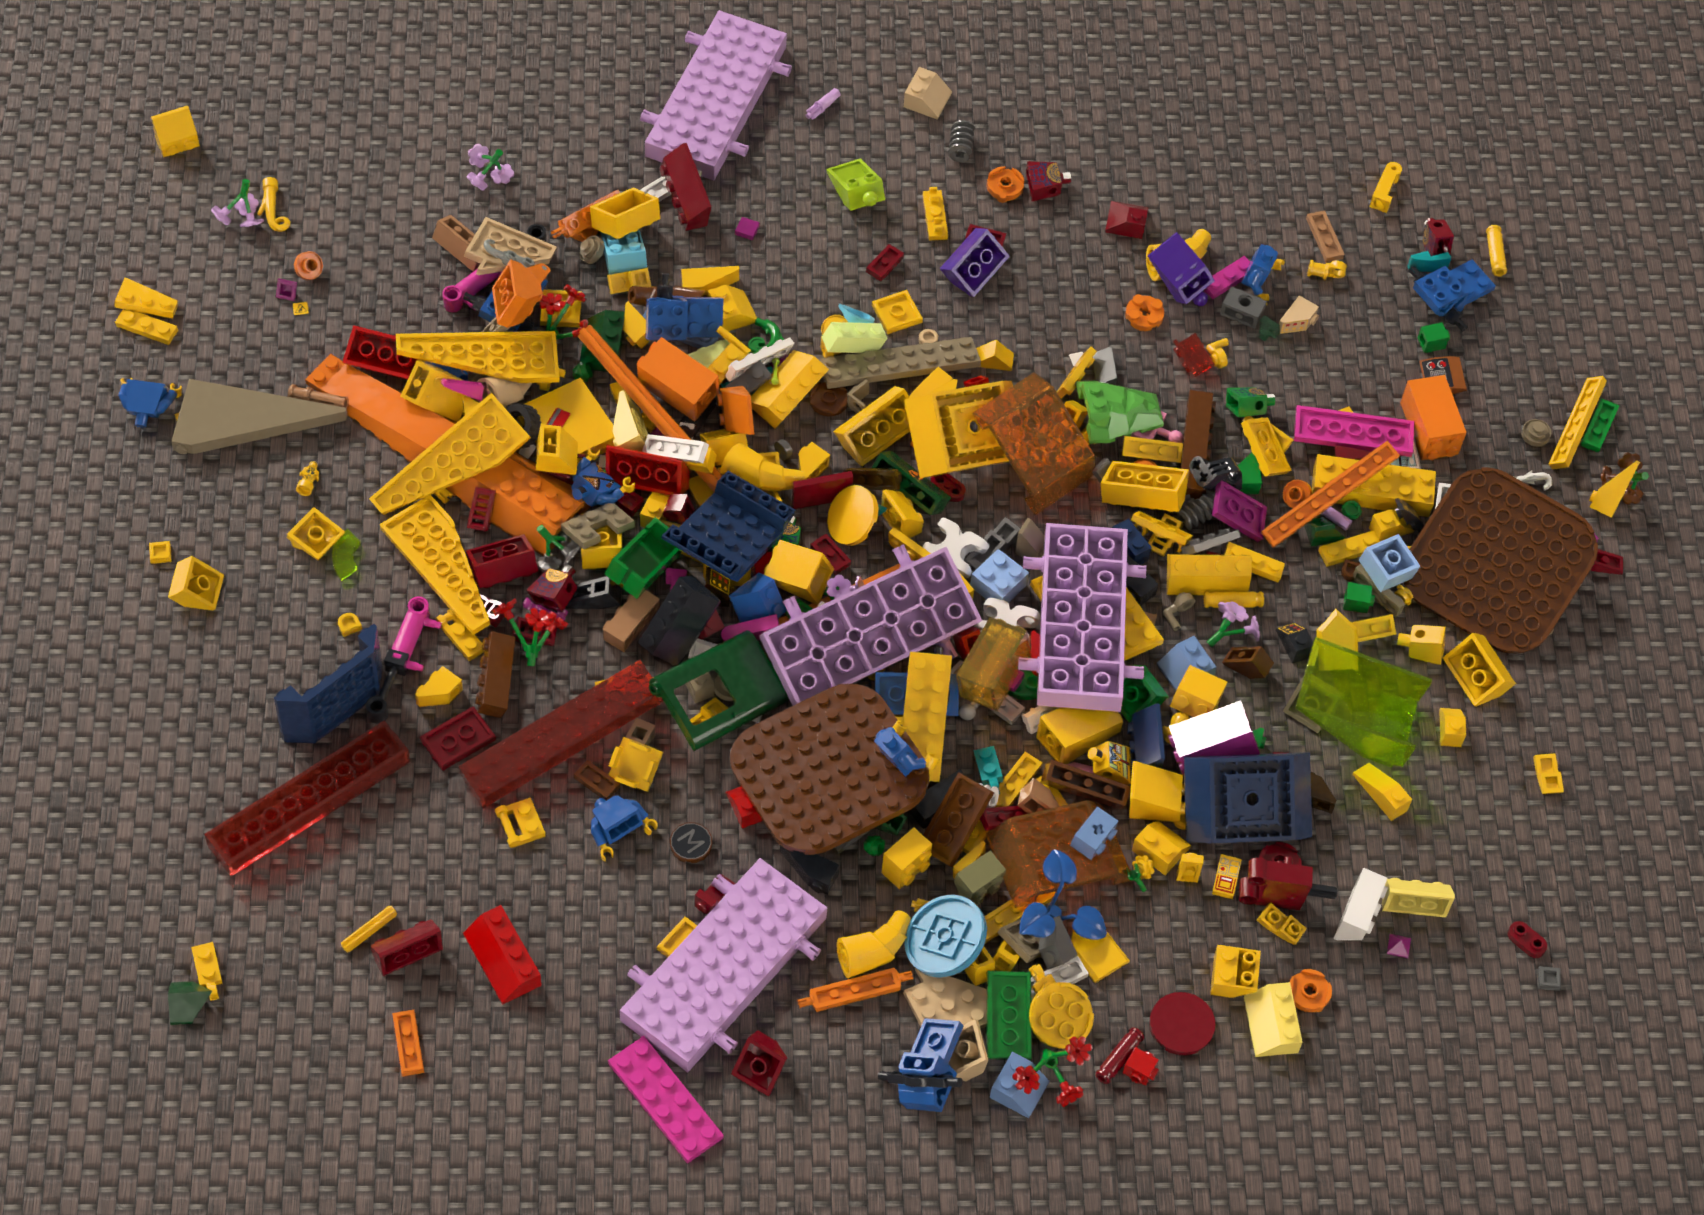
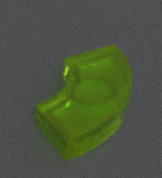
[332,528,361,581]

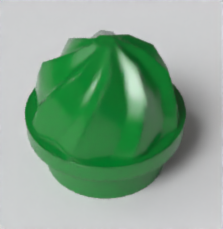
[573,363,593,382]
[864,835,885,856]

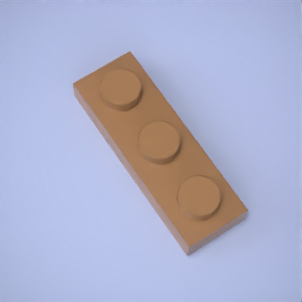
[1306,210,1345,263]

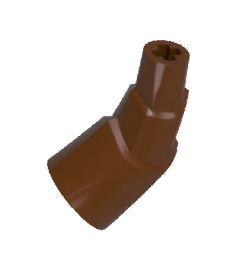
[628,285,709,307]

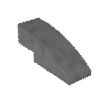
[965,517,1020,569]

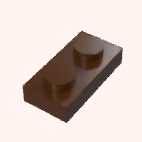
[574,760,620,801]

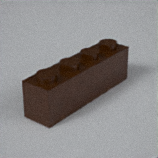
[475,631,515,718]
[1040,760,1131,810]

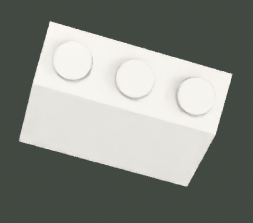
[1333,868,1388,940]

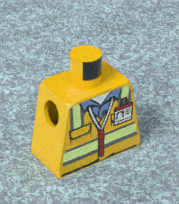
[1088,741,1131,785]

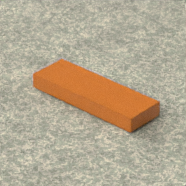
[392,1010,424,1077]

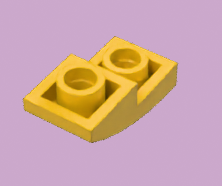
[1256,903,1307,945]

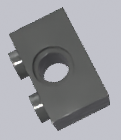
[1220,287,1267,329]

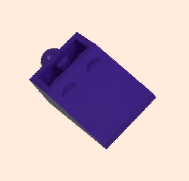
[1148,233,1215,306]

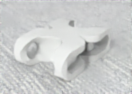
[922,518,989,578]
[974,598,1041,651]

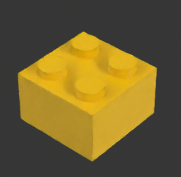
[881,828,932,890]

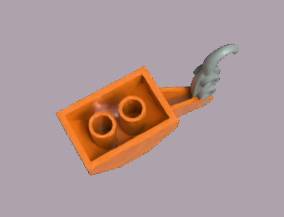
[483,239,550,328]

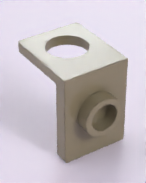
[847,379,869,413]

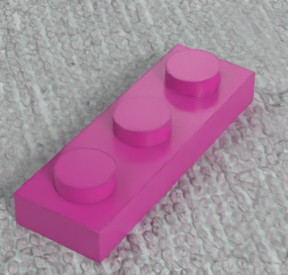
[1204,256,1250,299]

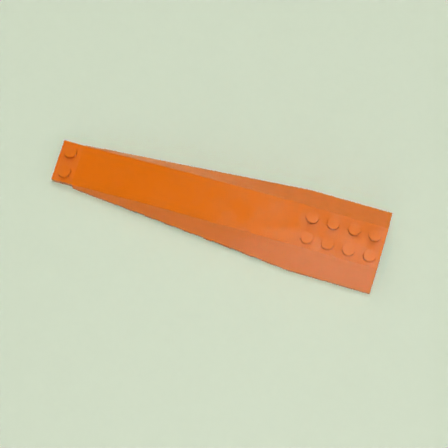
[305,353,591,556]

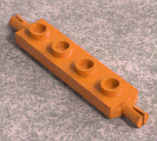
[551,189,620,238]
[797,968,913,1012]

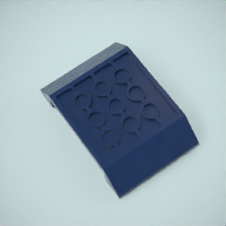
[661,471,796,582]
[274,624,383,744]

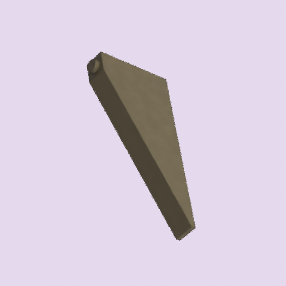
[171,379,348,454]

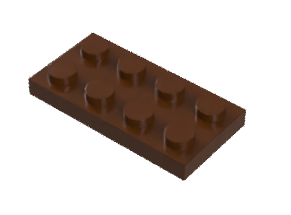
[923,772,994,867]

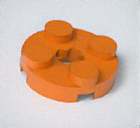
[986,167,1024,203]
[1125,294,1164,331]
[1290,969,1332,1013]

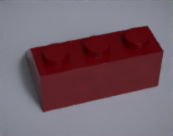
[465,534,539,588]
[371,919,443,976]

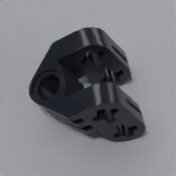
[1189,456,1242,491]

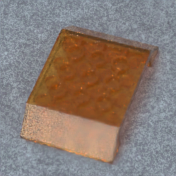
[972,373,1095,515]
[986,800,1132,908]

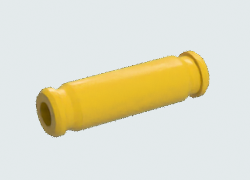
[1486,225,1507,277]
[1204,591,1264,608]

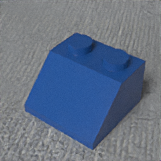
[729,573,787,623]

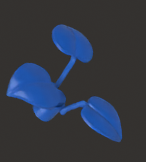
[1019,850,1107,940]

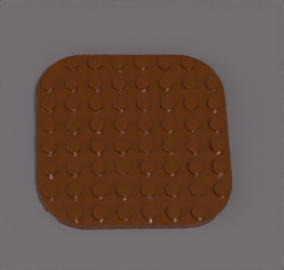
[1404,467,1598,654]
[730,684,930,855]

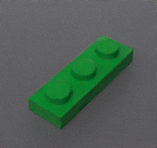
[1580,398,1619,453]

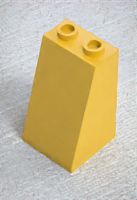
[1036,707,1123,764]

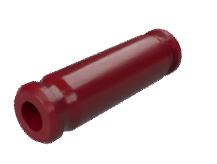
[1095,1027,1144,1084]

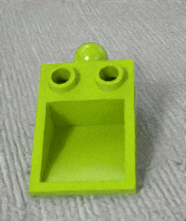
[826,158,885,211]

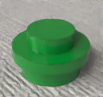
[1341,501,1362,520]

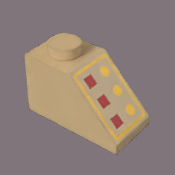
[1277,296,1319,334]

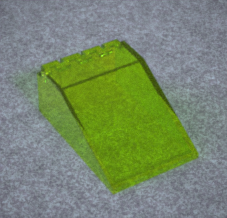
[1295,637,1432,768]

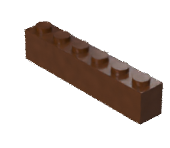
[1180,390,1216,500]

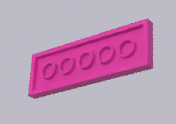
[1294,405,1414,457]
[608,1036,724,1164]

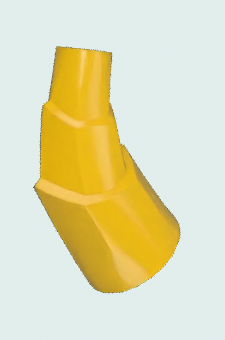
[1146,229,1211,281]
[721,443,805,491]
[837,910,911,978]

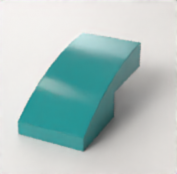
[1407,251,1451,272]

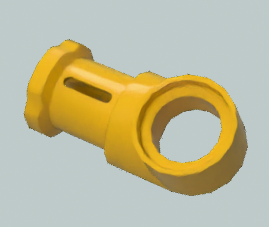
[1307,260,1347,280]

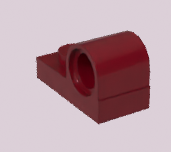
[662,494,696,525]

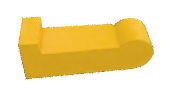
[1369,162,1402,213]

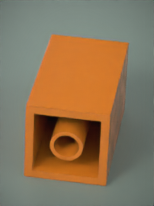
[637,337,719,422]
[1400,375,1466,460]

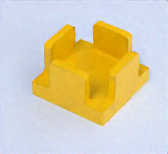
[608,737,663,792]

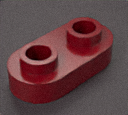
[930,473,966,502]
[1508,921,1547,958]

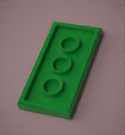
[986,971,1032,1060]

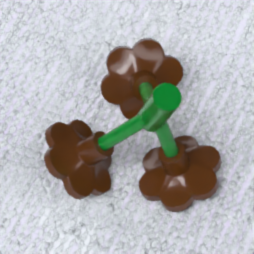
[1601,452,1649,504]

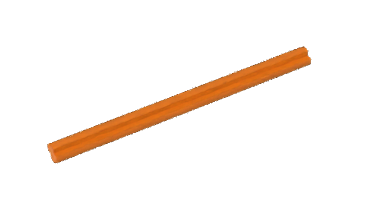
[578,325,723,492]

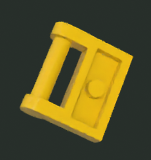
[495,797,546,848]

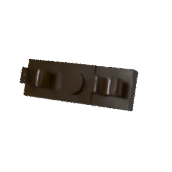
[843,468,902,491]

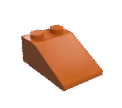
[717,386,754,435]

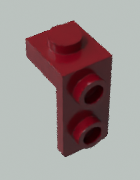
[695,874,736,915]

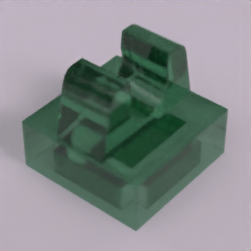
[1259,315,1280,341]

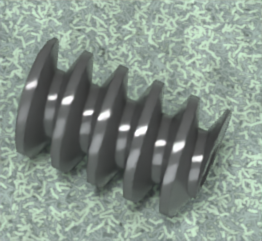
[948,120,975,162]
[1177,492,1215,531]

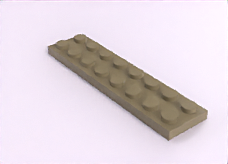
[819,337,981,389]

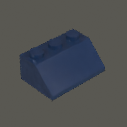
[1127,704,1165,771]

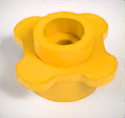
[1394,584,1413,605]

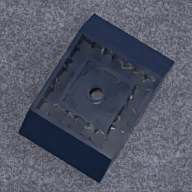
[1184,752,1312,843]

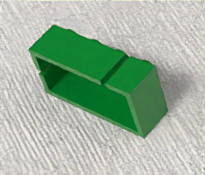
[605,517,682,599]

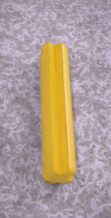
[341,906,397,953]

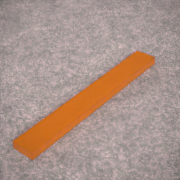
[1261,440,1400,548]

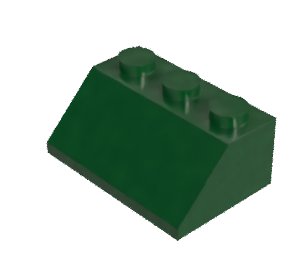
[579,310,625,372]

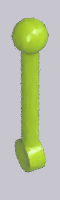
[771,357,780,385]

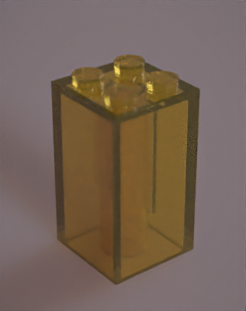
[956,617,1030,711]

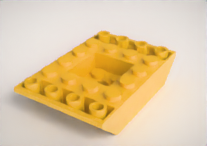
[904,381,1028,479]

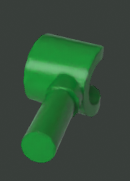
[1126,864,1147,892]

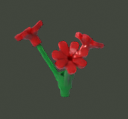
[539,284,592,340]
[492,598,569,666]
[1012,1036,1093,1107]

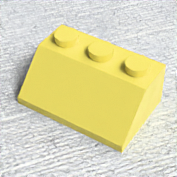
[1382,878,1455,917]
[1244,982,1303,1057]

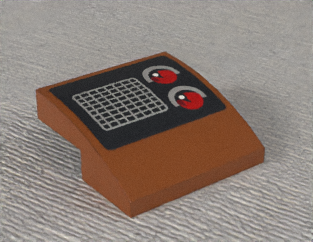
[1419,356,1467,394]

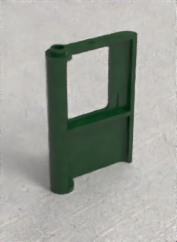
[649,630,789,752]

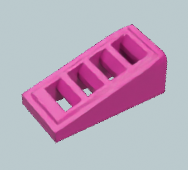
[441,378,484,401]

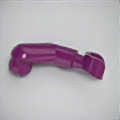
[523,597,568,620]

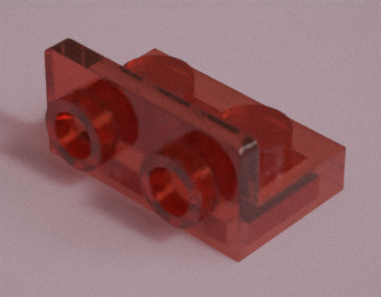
[1173,333,1215,377]

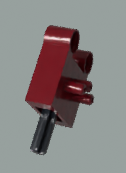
[1239,856,1338,911]

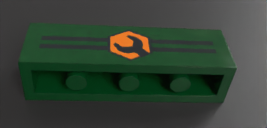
[872,451,951,515]

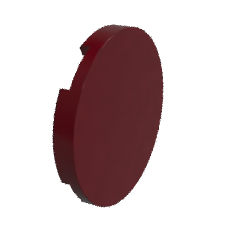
[1149,992,1215,1055]

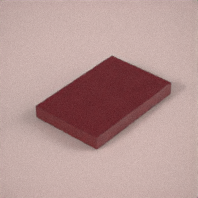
[792,471,853,509]
[420,706,496,771]

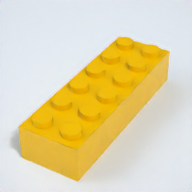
[1312,454,1436,517]
[902,652,952,782]

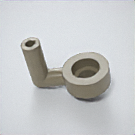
[1163,592,1195,631]

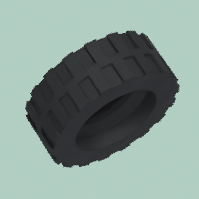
[506,403,541,448]

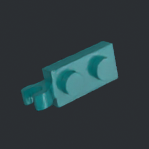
[974,746,1003,794]

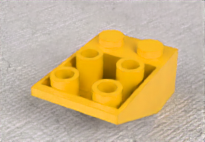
[400,360,471,422]

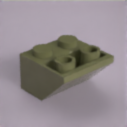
[954,851,1006,906]

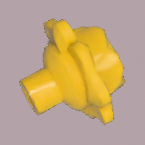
[1132,855,1154,880]

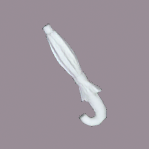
[1513,470,1552,491]

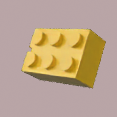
[590,188,660,239]

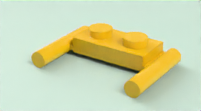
[708,326,751,385]

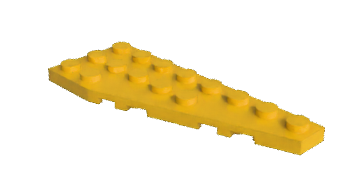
[396,331,560,383]
[369,393,531,515]
[380,495,490,635]

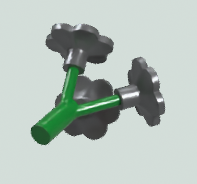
[537,525,581,572]

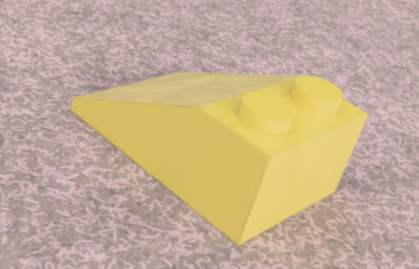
[613,390,648,452]

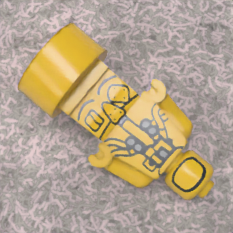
[296,461,319,496]

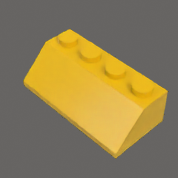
[751,350,829,429]
[833,386,910,466]
[1100,461,1189,512]
[1167,554,1252,595]

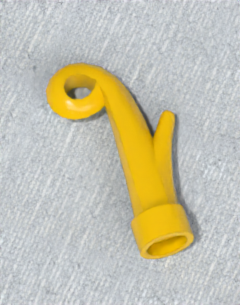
[257,177,290,232]

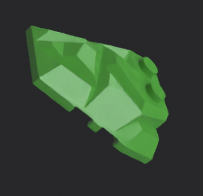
[1076,381,1164,444]

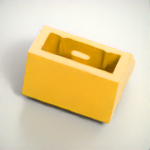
[536,424,578,475]
[1210,945,1261,998]

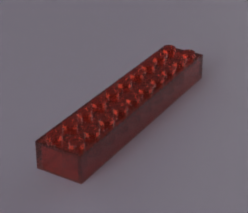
[459,660,663,808]
[204,720,410,876]

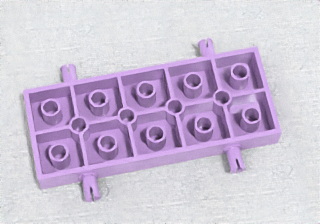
[640,10,792,180]
[1018,523,1146,712]
[759,544,982,706]
[620,858,827,1073]

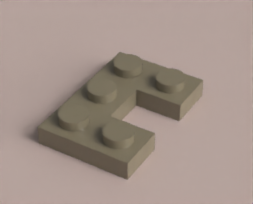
[561,503,635,549]

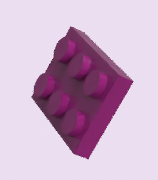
[1212,480,1267,542]

